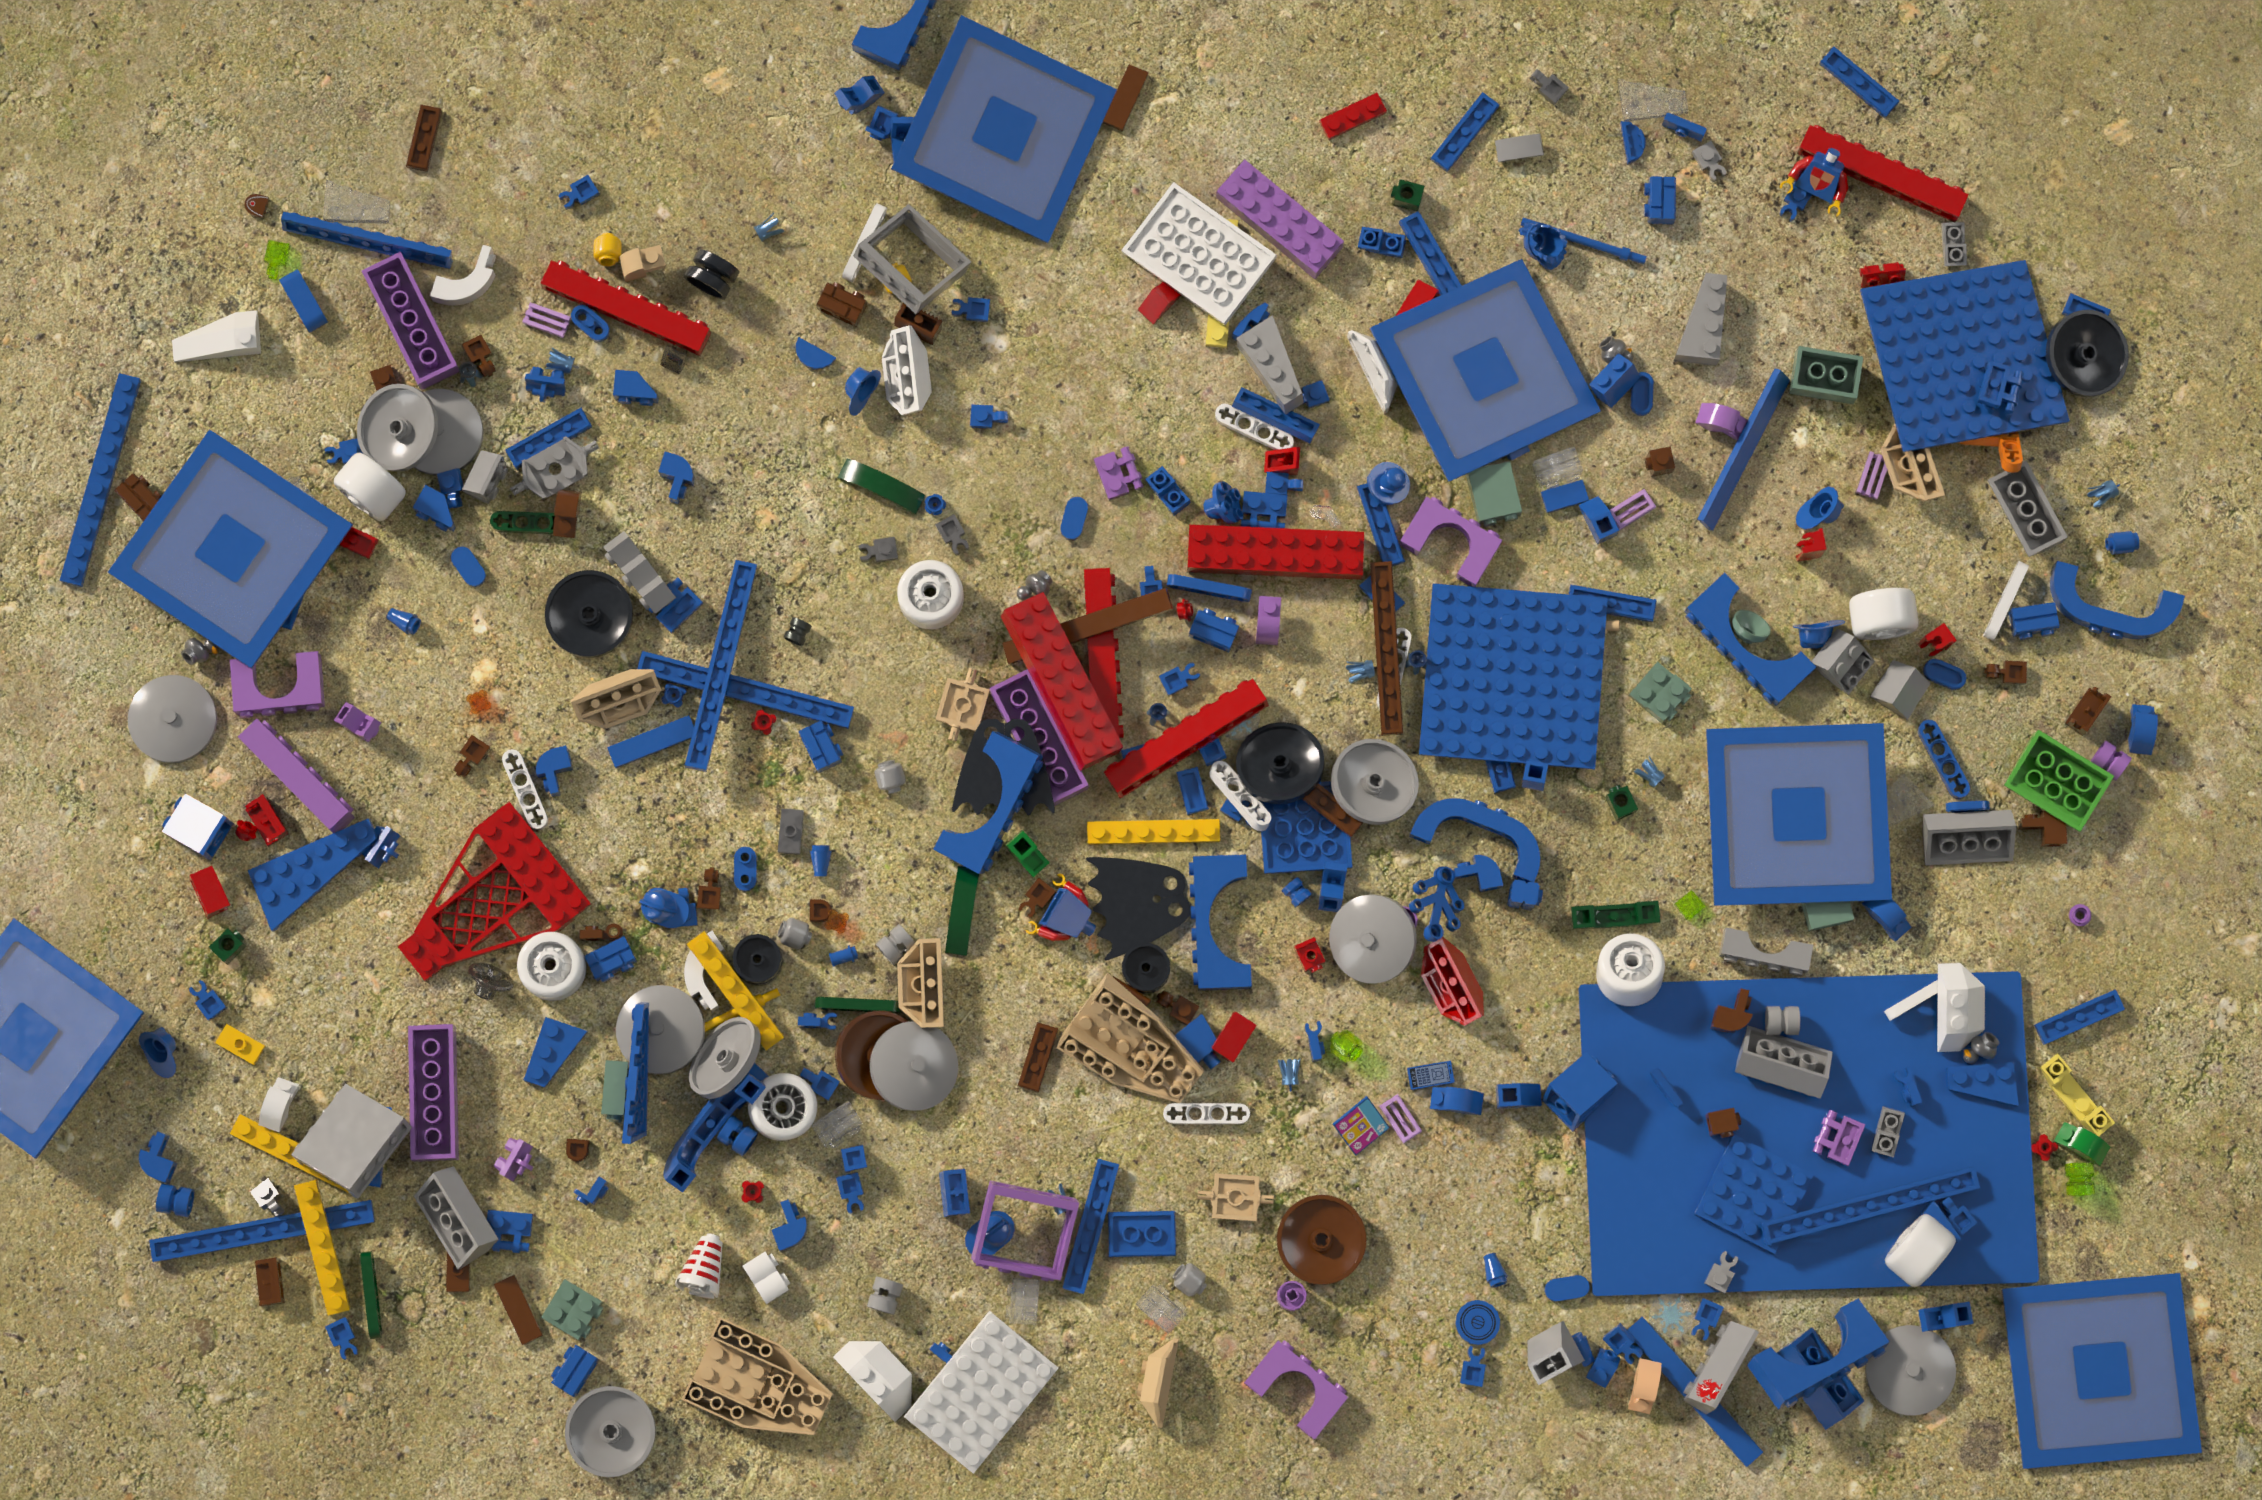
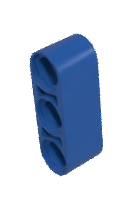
[279,269,328,333]

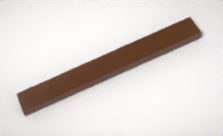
[1370,561,1403,736]
[1002,588,1173,665]

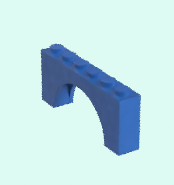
[852,0,937,71]
[1684,572,1816,706]
[933,731,1043,874]
[1189,854,1252,991]
[1747,1298,1890,1410]

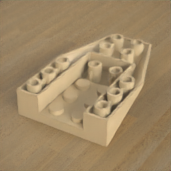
[1057,972,1204,1103]
[682,1317,833,1435]

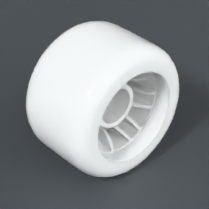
[334,453,406,521]
[897,560,964,629]
[1849,588,1918,640]
[517,932,586,1001]
[1596,933,1665,1006]
[748,1073,817,1141]
[1885,1214,1956,1287]

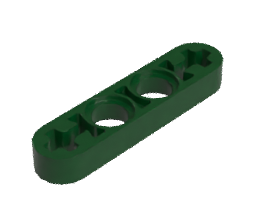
[490,511,555,534]
[815,997,901,1013]
[360,1251,382,1339]

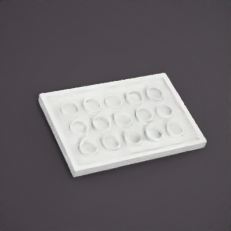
[1121,182,1277,325]
[904,1311,1058,1474]

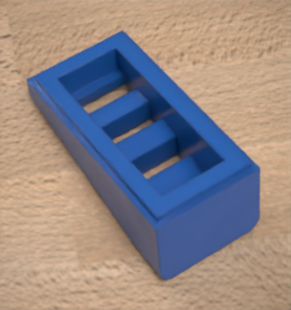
[1920,1201,1961,1244]

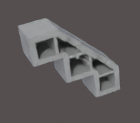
[603,531,676,613]

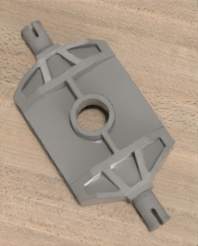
[510,436,600,500]

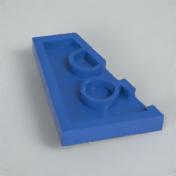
[523,1017,588,1088]
[1946,1062,2019,1107]

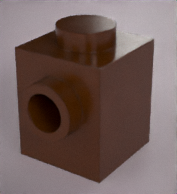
[1645,446,1675,477]
[1705,1108,1741,1138]

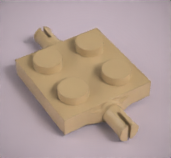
[935,668,990,742]
[1197,1173,1274,1222]

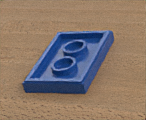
[1108,1211,1176,1257]

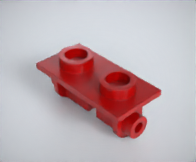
[1859,262,1906,288]

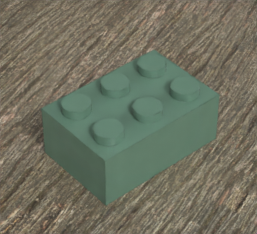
[1789,346,1863,404]

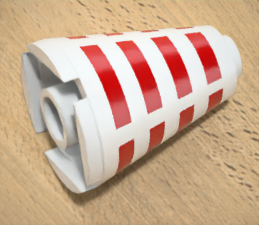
[675,1233,723,1299]

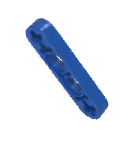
[1166,574,1252,602]
[1918,720,1970,799]

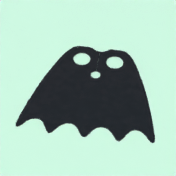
[952,719,1055,816]
[1086,857,1190,960]

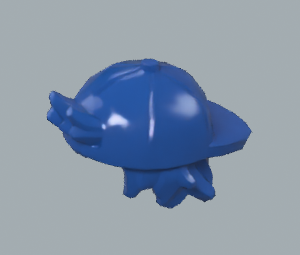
[1518,223,1568,270]

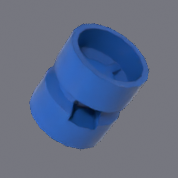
[716,1115,759,1157]
[156,1184,194,1217]

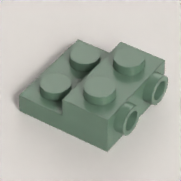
[1628,661,1692,724]
[541,1279,604,1341]

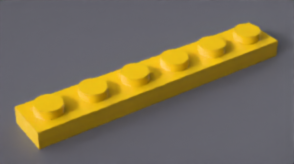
[1087,819,1220,845]
[687,930,784,1051]
[230,1114,349,1193]
[294,1179,351,1316]

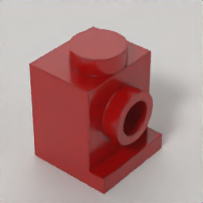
[1294,937,1326,973]

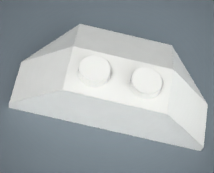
[882,326,932,415]
[1347,330,1398,414]
[1937,963,1985,1052]
[833,1341,912,1422]

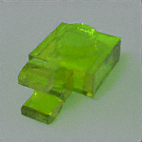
[264,240,291,280]

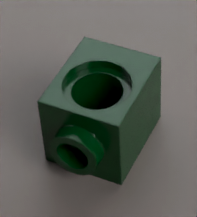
[1391,179,1425,211]
[1605,785,1638,821]
[209,928,247,965]

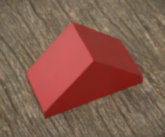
[1138,282,1182,325]
[1264,447,1300,476]

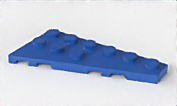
[248,818,378,932]
[622,1002,649,1144]

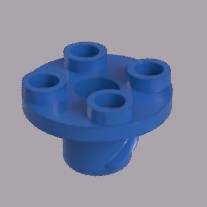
[1367,462,1410,505]
[1203,481,1243,524]

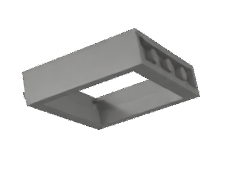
[853,204,971,314]

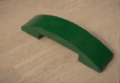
[837,458,925,515]
[945,866,979,956]
[1571,900,1661,929]

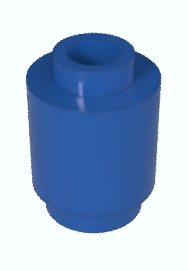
[2105,531,2140,555]

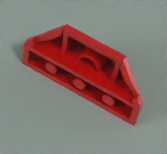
[1421,937,1484,1026]

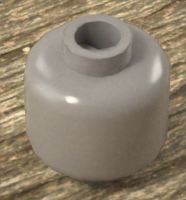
[874,760,906,794]
[777,918,812,950]
[1172,1263,1207,1297]

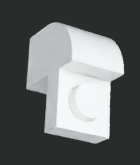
[258,1077,299,1132]

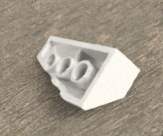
[172,310,261,362]

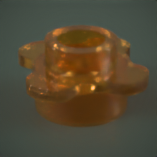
[466,690,491,715]
[824,909,849,934]

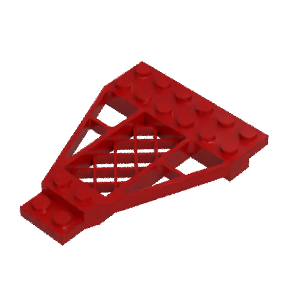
[397,801,592,982]

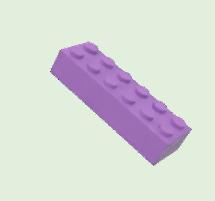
[1216,159,1344,279]
[362,252,459,390]
[989,669,1089,806]
[238,719,355,833]
[408,1024,459,1162]

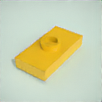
[215,1024,266,1065]

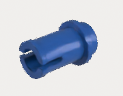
[829,945,859,967]

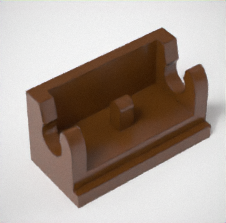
[2064,687,2112,736]
[255,1257,285,1306]

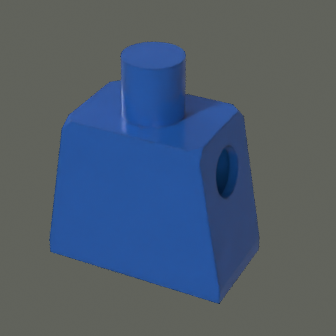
[1174,1014,1221,1070]

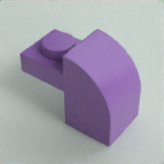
[1695,403,1748,440]
[1256,596,1281,645]
[334,702,381,742]

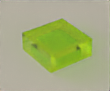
[1674,890,1706,921]

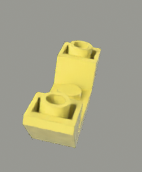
[2040,1053,2115,1137]

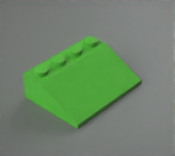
[2004,730,2114,832]

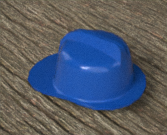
[845,367,881,416]
[1796,487,1844,530]
[1793,620,1845,649]
[639,888,690,928]
[139,1027,176,1078]
[965,1211,1015,1255]

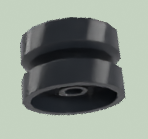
[684,249,740,300]
[732,934,783,986]
[1122,943,1170,994]

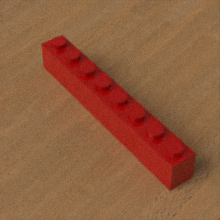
[1797,125,1969,222]
[540,260,711,356]
[1084,568,1124,739]
[1104,678,1269,799]

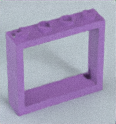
[971,1180,1079,1281]

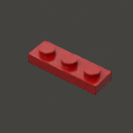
[1319,92,1387,140]

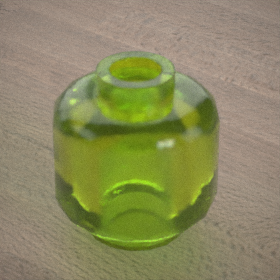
[1330,1030,1363,1063]

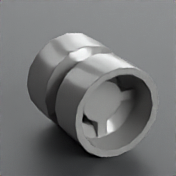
[875,924,915,966]
[1765,1006,1800,1035]
[867,1276,903,1315]

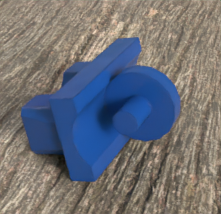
[525,367,566,402]
[362,826,401,869]

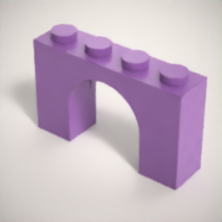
[1399,496,1502,587]
[230,651,325,718]
[1244,1340,1348,1440]

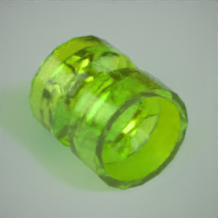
[2064,1162,2095,1196]

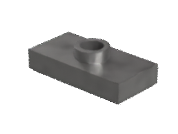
[778,808,804,855]

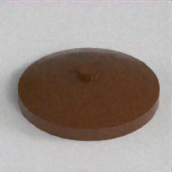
[835,1011,908,1100]
[1277,1195,1367,1285]

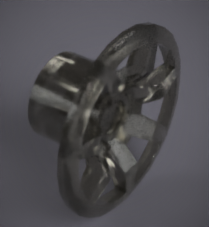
[468,962,514,1000]

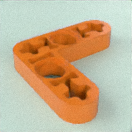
[1958,432,2023,473]

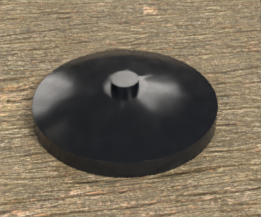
[2046,310,2129,397]
[545,570,633,658]
[1236,722,1325,804]

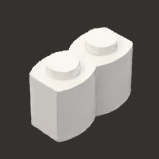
[743,1252,791,1304]

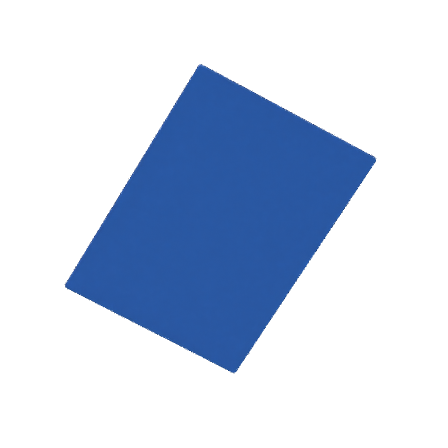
[1578,971,2039,1296]

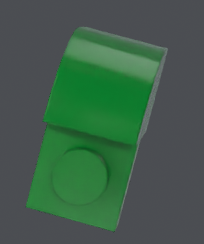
[1005,830,1050,877]
[2054,1122,2111,1166]

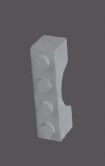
[1719,928,1813,976]

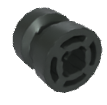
[783,617,812,646]

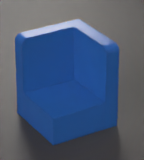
[841,1145,867,1173]

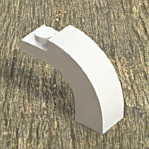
[430,245,496,305]
[684,931,726,1012]

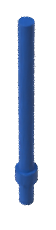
[1520,217,1647,264]

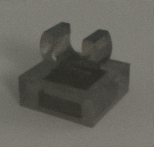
[660,345,687,374]

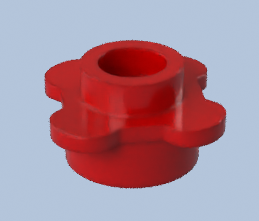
[1177,599,1194,622]
[751,710,777,735]
[235,820,257,841]
[2031,1134,2058,1161]
[741,1181,764,1203]

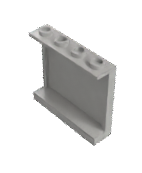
[291,1083,412,1199]

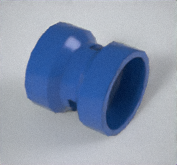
[1281,877,1312,908]

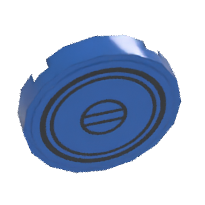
[1455,1300,1500,1345]

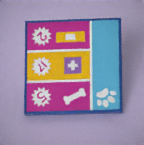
[1332,1096,1390,1156]

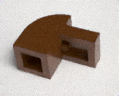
[553,490,582,538]
[2018,810,2068,847]
[1710,988,1753,1033]

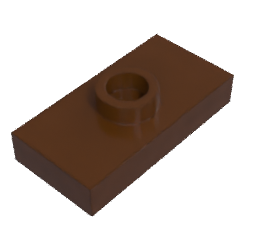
[446,1252,470,1292]

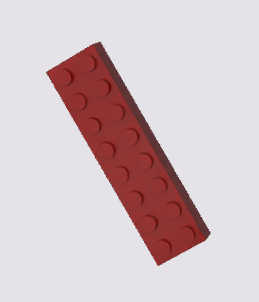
[1187,524,1364,580]
[1000,592,1123,771]

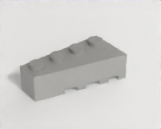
[1673,273,1727,366]
[1236,315,1304,415]

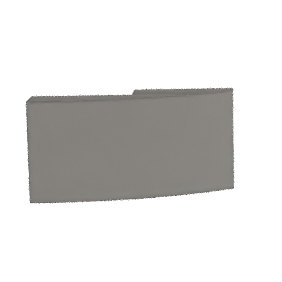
[1495,134,1544,162]
[1941,222,1967,266]
[1872,1106,1905,1157]

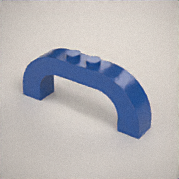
[2050,561,2185,639]
[1409,798,1540,883]
[663,1072,766,1193]

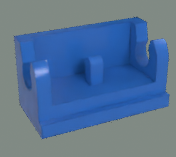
[939,1169,970,1217]

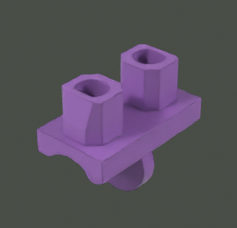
[494,1138,533,1181]

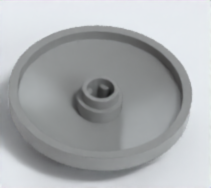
[357,384,438,472]
[413,389,483,476]
[128,675,217,763]
[1331,739,1419,825]
[1329,894,1417,984]
[616,985,705,1075]
[689,1017,761,1099]
[870,1021,958,1111]
[1865,1325,1956,1416]
[565,1386,656,1477]

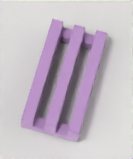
[522,302,571,338]
[1856,451,1887,500]
[1610,489,1656,530]
[1379,1094,1422,1144]

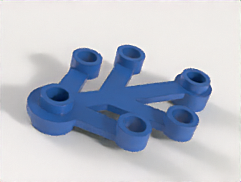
[1409,866,1464,942]

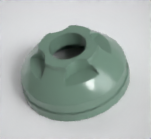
[1732,610,1771,644]

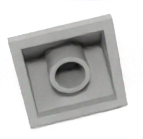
[1870,660,1930,720]

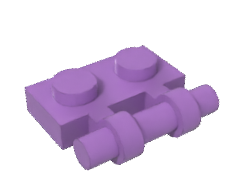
[1094,446,1143,500]
[1813,1110,1865,1166]

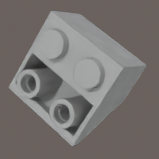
[462,450,508,504]
[1811,629,1875,695]
[1527,1321,1585,1385]

